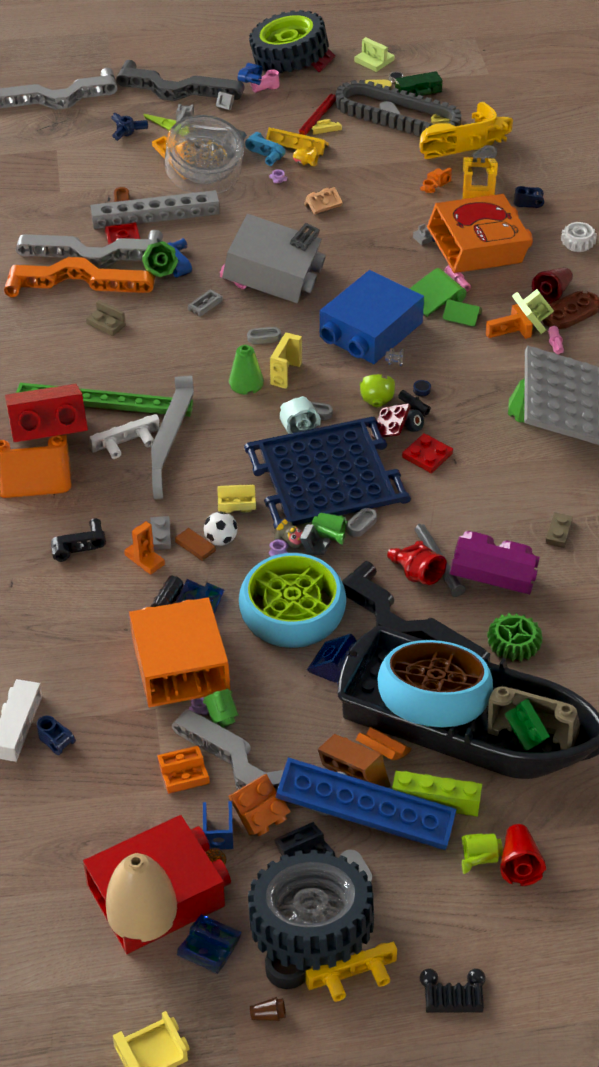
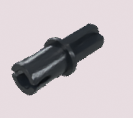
[398,390,431,417]

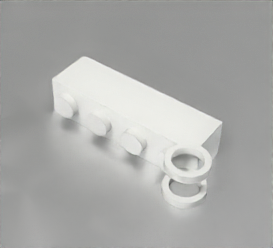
[0,679,42,762]

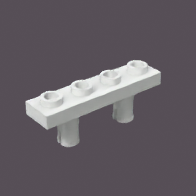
[89,414,159,459]

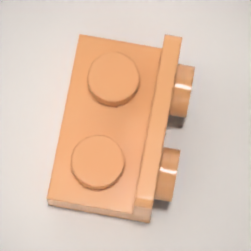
[304,187,343,215]

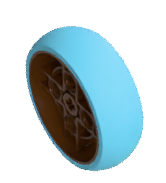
[378,640,493,727]

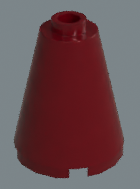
[531,267,573,304]

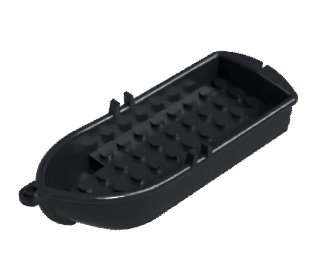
[337,626,599,779]

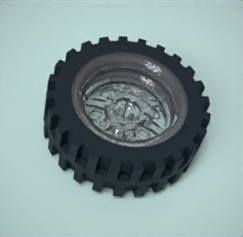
[248,850,374,970]

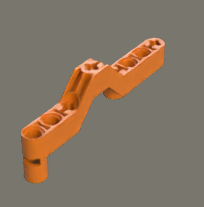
[4,257,155,297]

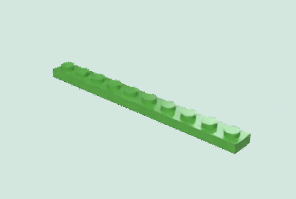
[16,383,193,417]

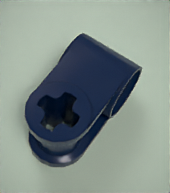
[513,186,544,208]
[37,715,76,755]

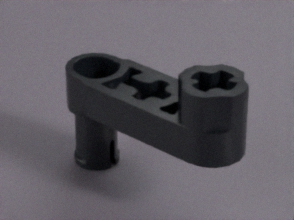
[51,518,106,562]

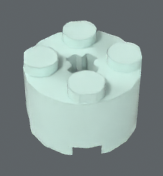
[280,396,321,434]

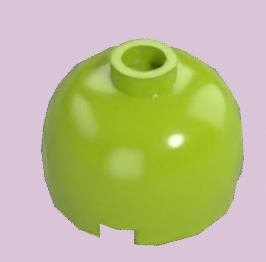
[360,374,395,407]

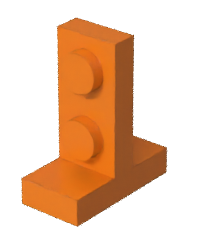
[486,304,533,339]
[124,521,165,575]

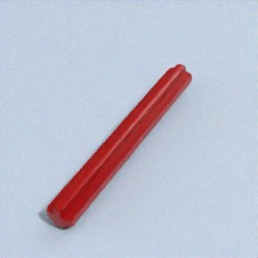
[299,93,336,135]

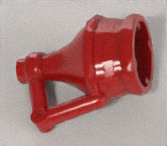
[387,541,447,585]

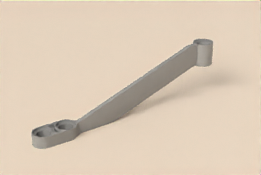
[151,376,194,499]

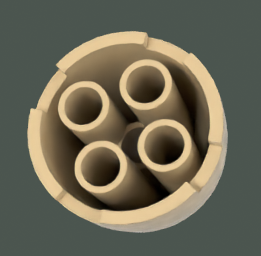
[106,853,177,942]

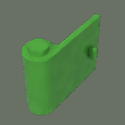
[409,268,466,317]

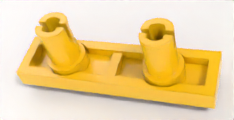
[306,941,397,1002]

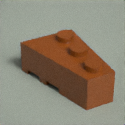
[318,734,391,788]

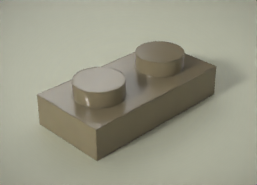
[545,512,573,548]

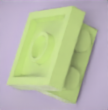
[354,37,395,72]
[512,290,554,334]

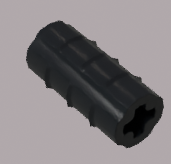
[151,575,184,607]

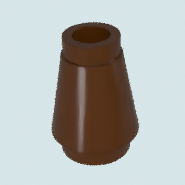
[250,997,286,1021]

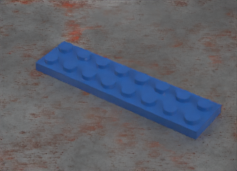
[275,757,456,850]

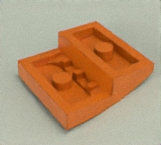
[356,727,412,760]
[157,745,210,794]

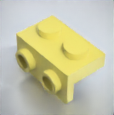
[217,485,256,513]

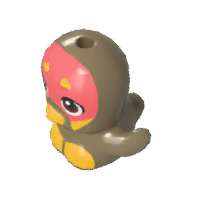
[273,519,303,548]

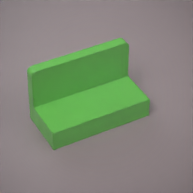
[443,299,482,327]

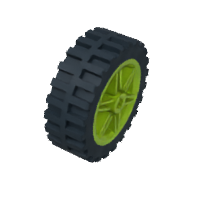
[249,10,329,73]

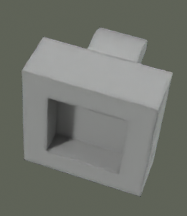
[216,91,234,110]
[413,224,432,245]

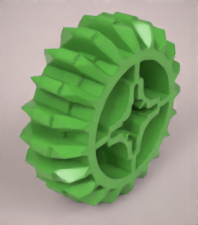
[487,613,543,662]

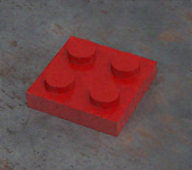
[402,433,453,474]

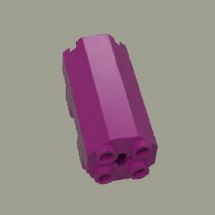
[449,531,540,595]

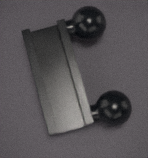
[420,968,486,1013]

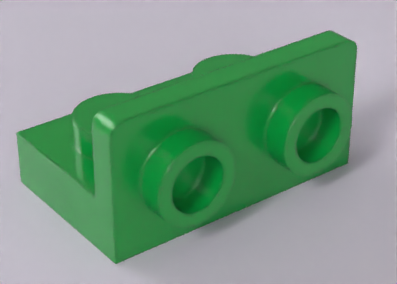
[505,699,550,751]

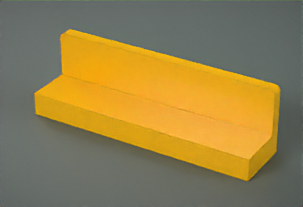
[266,127,329,156]

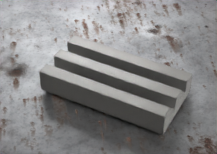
[188,289,223,317]

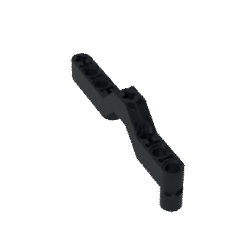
[342,561,488,660]

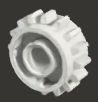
[561,222,597,252]

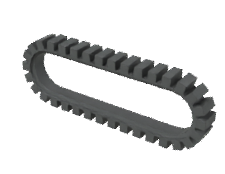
[336,80,462,136]

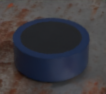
[413,380,431,396]

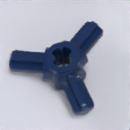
[111,113,148,141]

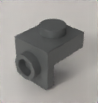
[300,524,331,555]

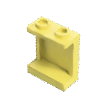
[270,332,302,388]
[113,1011,190,1067]

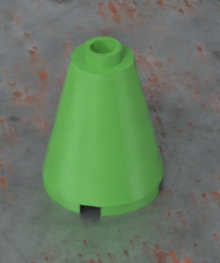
[229,345,264,395]

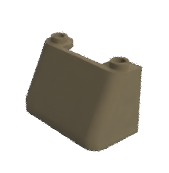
[488,686,581,750]

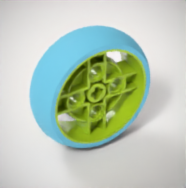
[239,553,346,648]

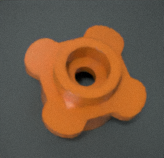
[420,179,438,193]

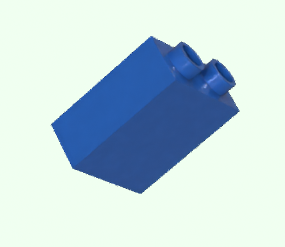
[319,270,424,364]

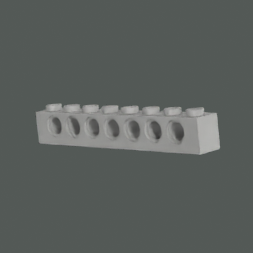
[90,190,220,229]

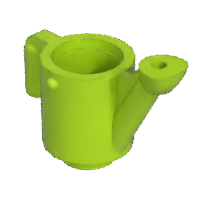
[462,833,503,874]

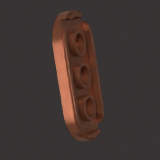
[542,291,599,329]

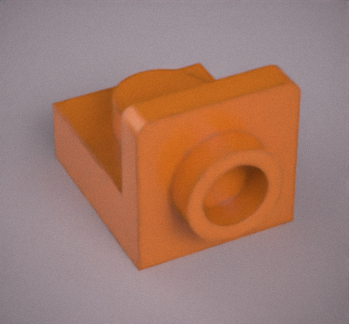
[427,167,452,187]

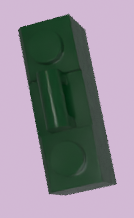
[395,71,443,97]

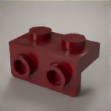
[305,49,336,72]

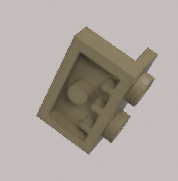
[86,301,126,336]

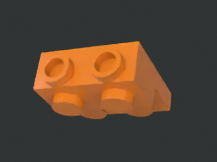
[228,774,290,836]

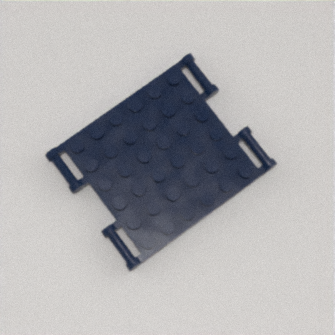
[244,417,411,529]

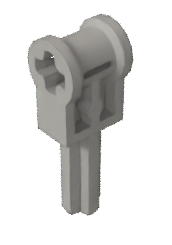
[176,104,194,127]

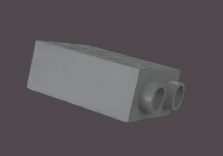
[222,214,326,303]

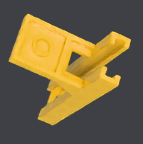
[462,157,498,199]

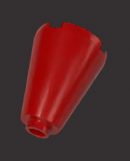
[500,824,546,886]

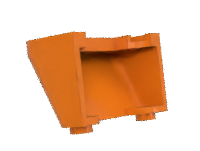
[0,434,72,498]

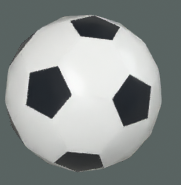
[204,511,238,546]

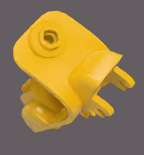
[419,102,513,159]

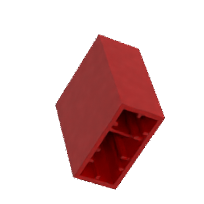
[5,384,88,442]
[83,815,231,954]

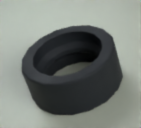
[265,952,310,989]

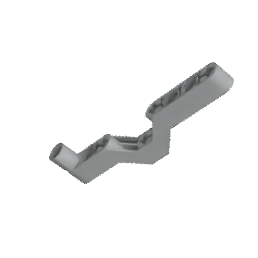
[0,68,117,110]
[16,230,163,269]
[172,709,348,816]

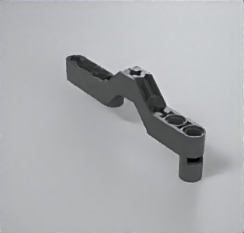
[116,60,245,101]

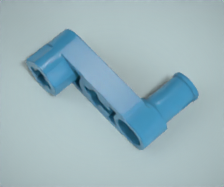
[245,132,286,166]

